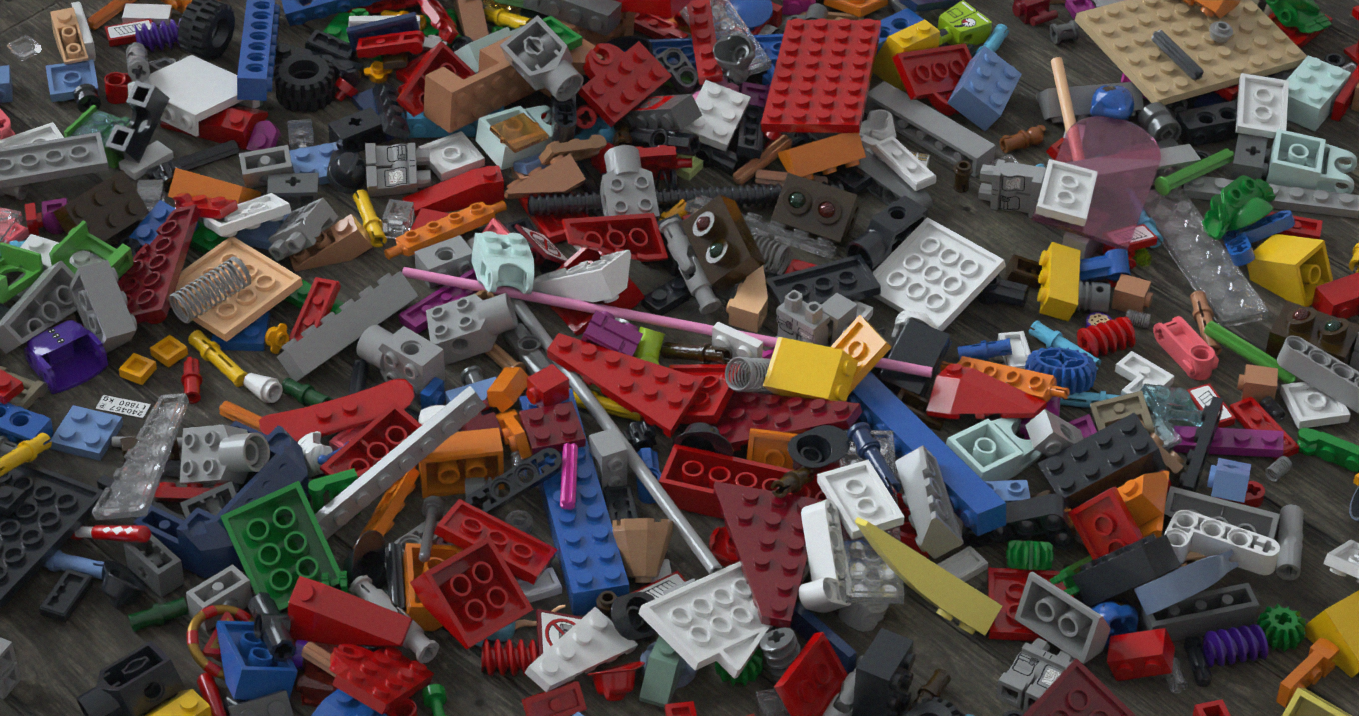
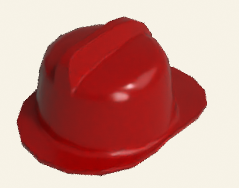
[587,661,645,701]

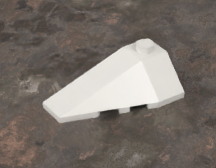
[532,250,631,303]

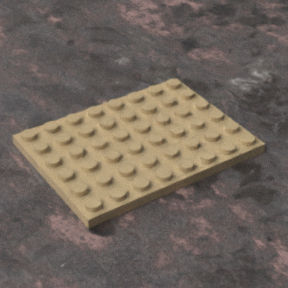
[1075,0,1307,105]

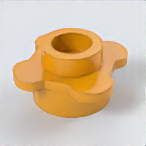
[364,61,392,83]
[265,323,289,354]

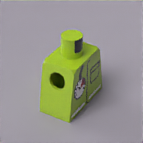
[938,0,992,46]

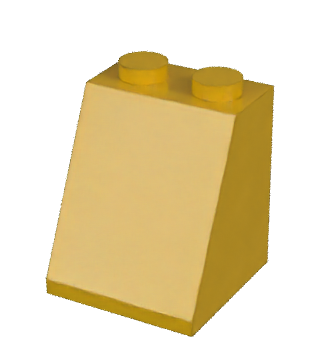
[873,19,940,92]
[1246,234,1333,307]
[763,337,858,401]
[1305,590,1359,678]

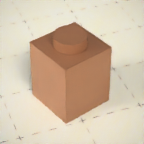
[1112,274,1153,314]
[1237,364,1278,405]

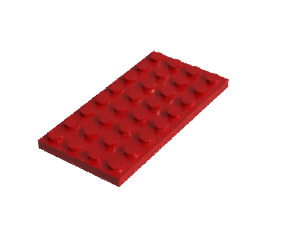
[761,18,881,133]

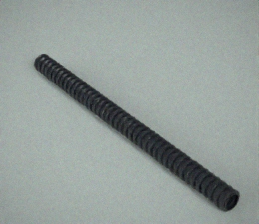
[528,181,844,217]

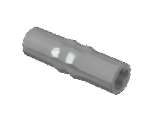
[1276,504,1304,580]

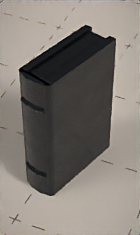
[877,318,952,398]

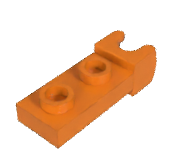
[496,409,532,459]
[1276,638,1340,708]

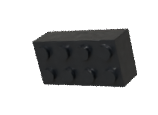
[1038,412,1166,510]

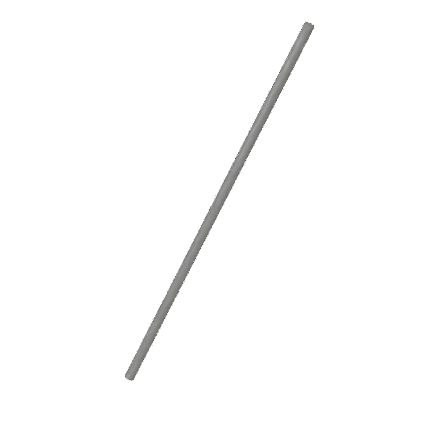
[467,237,722,574]

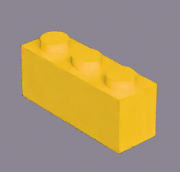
[1037,242,1081,321]

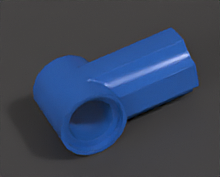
[1079,249,1131,283]
[636,448,661,504]

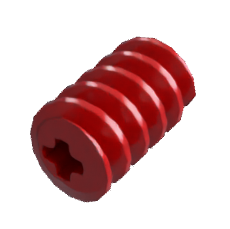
[1077,316,1136,358]
[481,639,538,676]

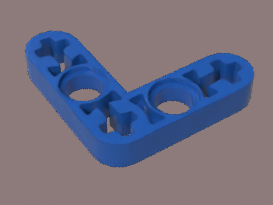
[1222,210,1295,266]

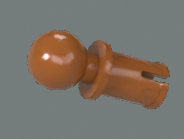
[999,126,1044,153]

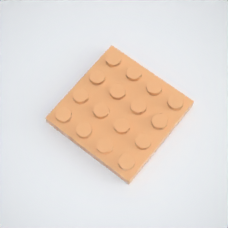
[170,236,303,342]

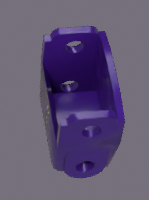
[23,320,108,394]

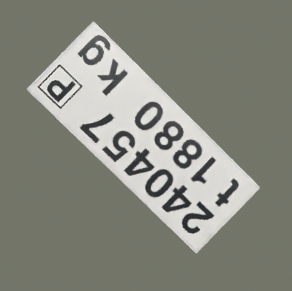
[96,395,151,418]

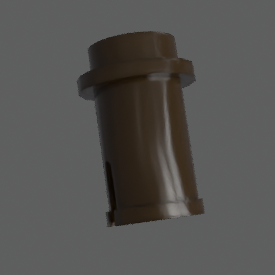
[953,160,973,193]
[596,591,618,621]

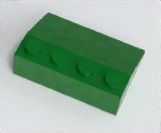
[220,481,341,614]

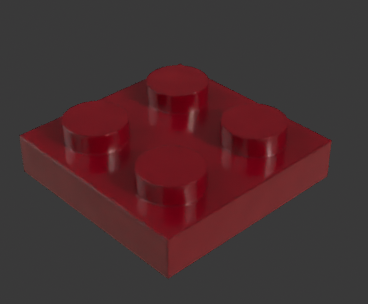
[519,401,586,456]

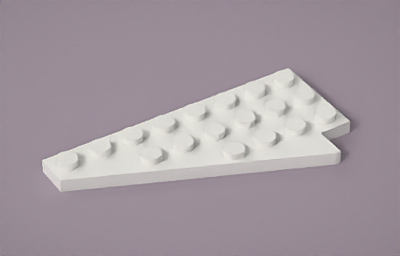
[638,561,810,679]

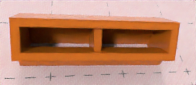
[487,367,529,413]

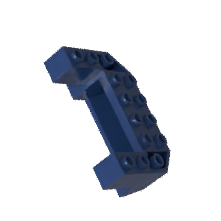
[133,420,311,578]

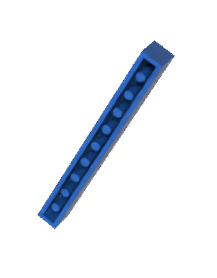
[846,372,1006,536]

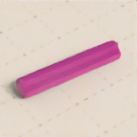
[560,443,578,510]

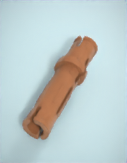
[1190,291,1222,356]

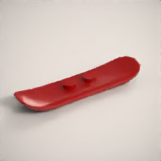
[259,378,414,443]

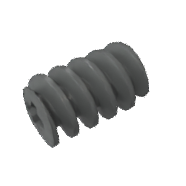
[760,627,801,683]

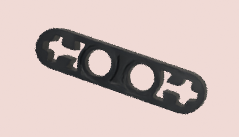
[466,448,562,514]

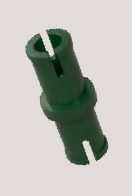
[281,377,332,406]
[128,597,189,632]

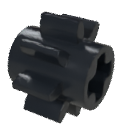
[153,161,182,193]
[623,421,657,452]

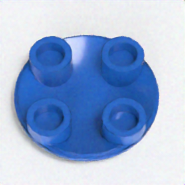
[726,0,773,32]

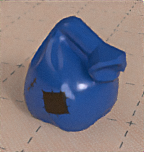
[1090,85,1134,126]
[1089,598,1139,649]

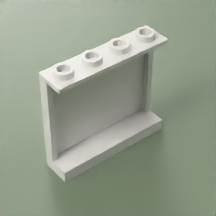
[128,55,260,137]

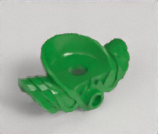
[1266,0,1332,33]
[1202,175,1276,240]

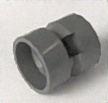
[1138,102,1182,143]

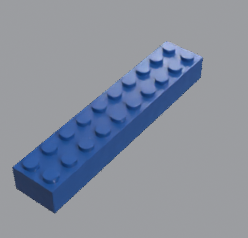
[519,389,629,616]

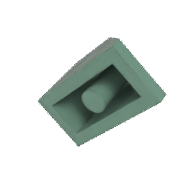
[639,635,687,708]

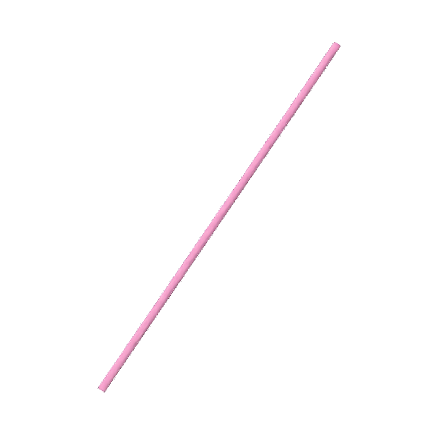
[402,267,933,378]

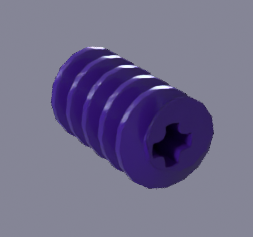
[134,18,181,52]
[1202,624,1268,668]

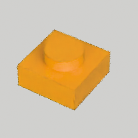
[150,335,188,368]
[119,353,157,385]

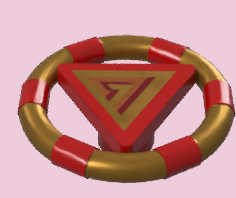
[186,604,255,680]

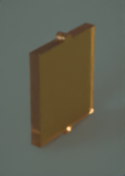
[490,112,549,153]

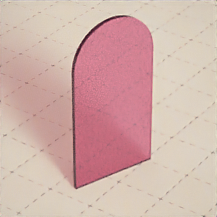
[1031,116,1161,250]

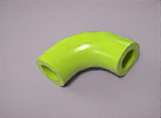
[633,327,665,365]

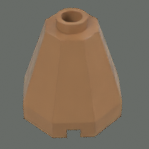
[613,518,673,583]

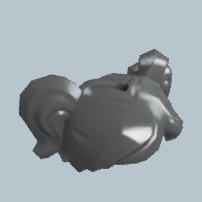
[713,34,755,84]

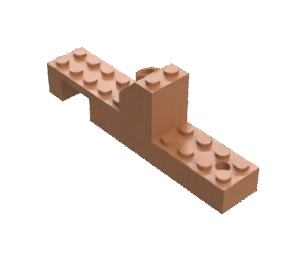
[424,12,635,133]

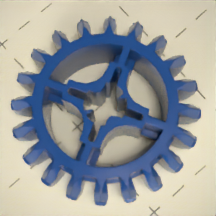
[1025,347,1097,395]

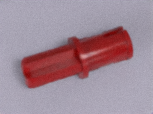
[181,356,202,404]

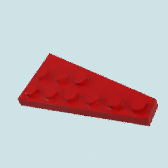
[547,333,704,438]

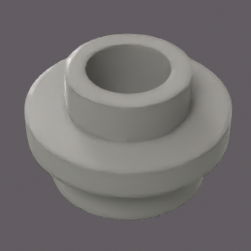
[1209,21,1233,43]

